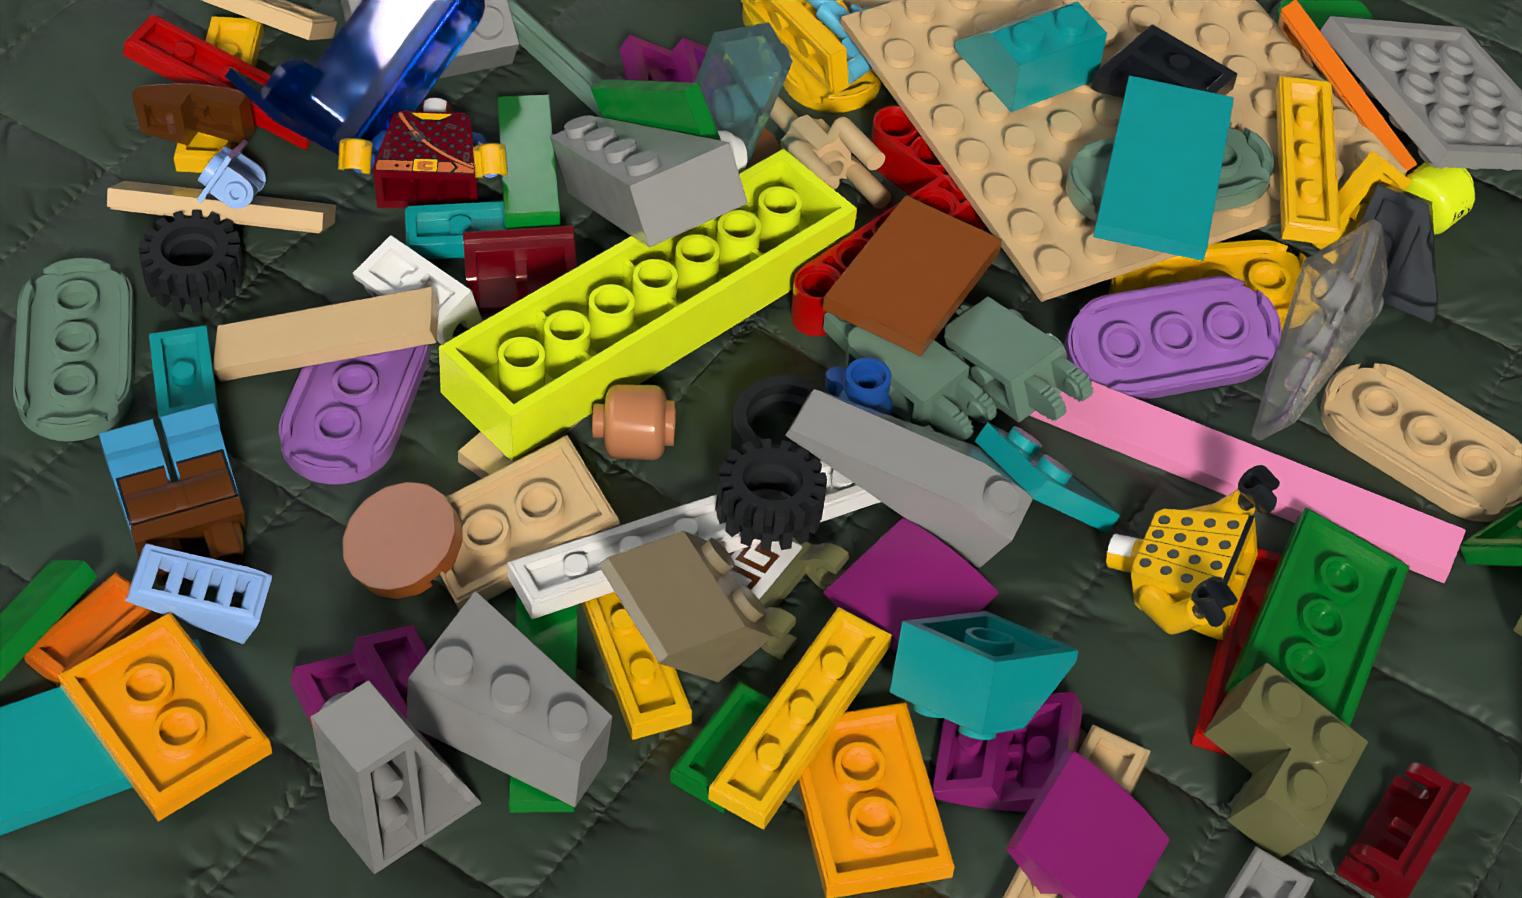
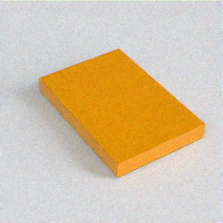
[57,612,272,822]
[796,702,955,898]

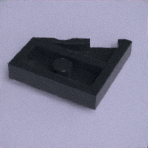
[1091,24,1238,98]
[1335,181,1438,323]

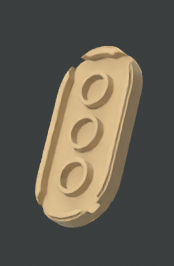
[1320,363,1522,522]

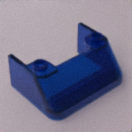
[225,0,485,155]

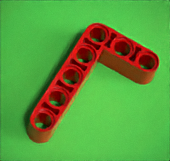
[791,106,986,337]

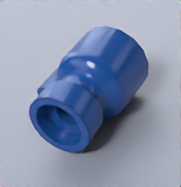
[824,358,893,416]

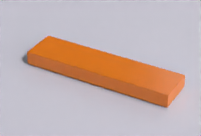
[1278,0,1417,176]

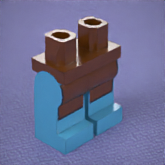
[98,403,247,586]

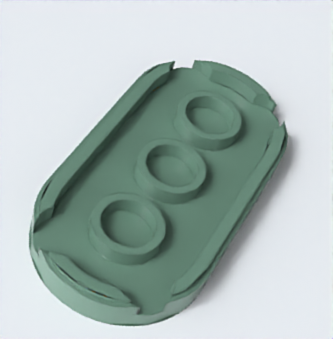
[1065,122,1274,222]
[13,258,135,442]

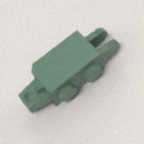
[939,297,1094,422]
[823,312,997,442]

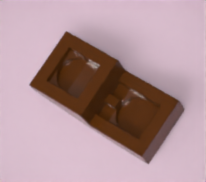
[132,83,255,146]

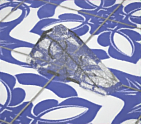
[1251,219,1388,441]

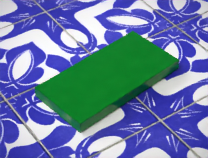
[1225,508,1410,727]

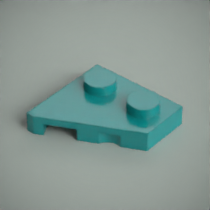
[975,422,1121,534]

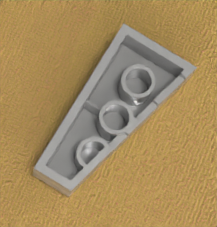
[550,115,748,247]

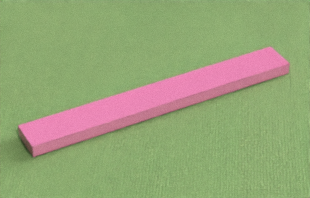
[1029,381,1466,583]

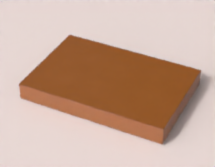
[823,196,1002,357]

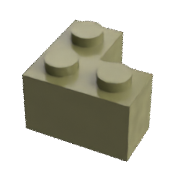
[1203,663,1368,859]

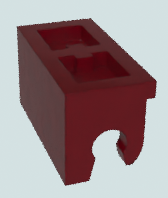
[463,226,577,313]
[1336,762,1472,898]

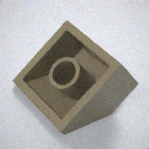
[599,531,773,682]

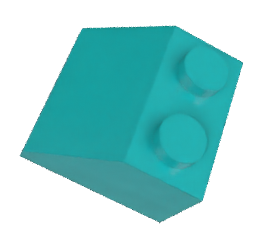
[955,1,1107,112]
[890,611,1079,740]

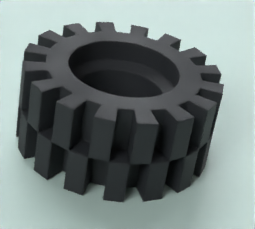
[138,210,245,313]
[715,439,827,551]

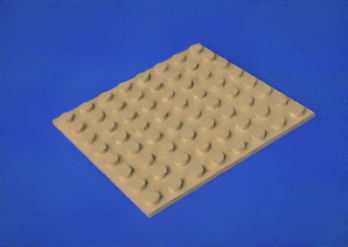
[841,0,1407,302]

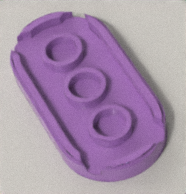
[1064,276,1282,401]
[279,344,430,484]

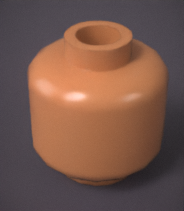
[592,384,676,460]

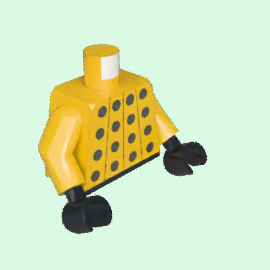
[1106,465,1280,640]

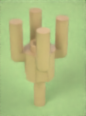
[763,95,891,209]

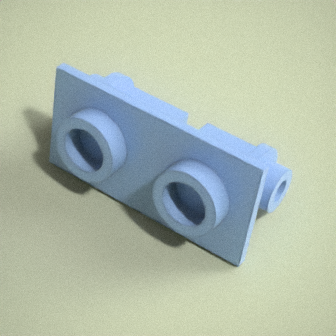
[197,139,266,209]

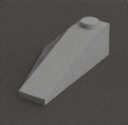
[785,389,1033,569]

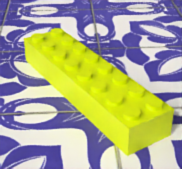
[439,148,857,462]

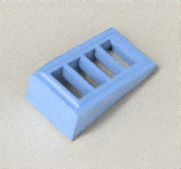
[125,544,272,644]

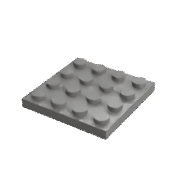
[1320,16,1522,171]

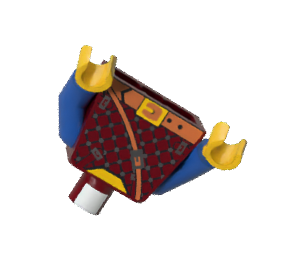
[338,98,508,209]

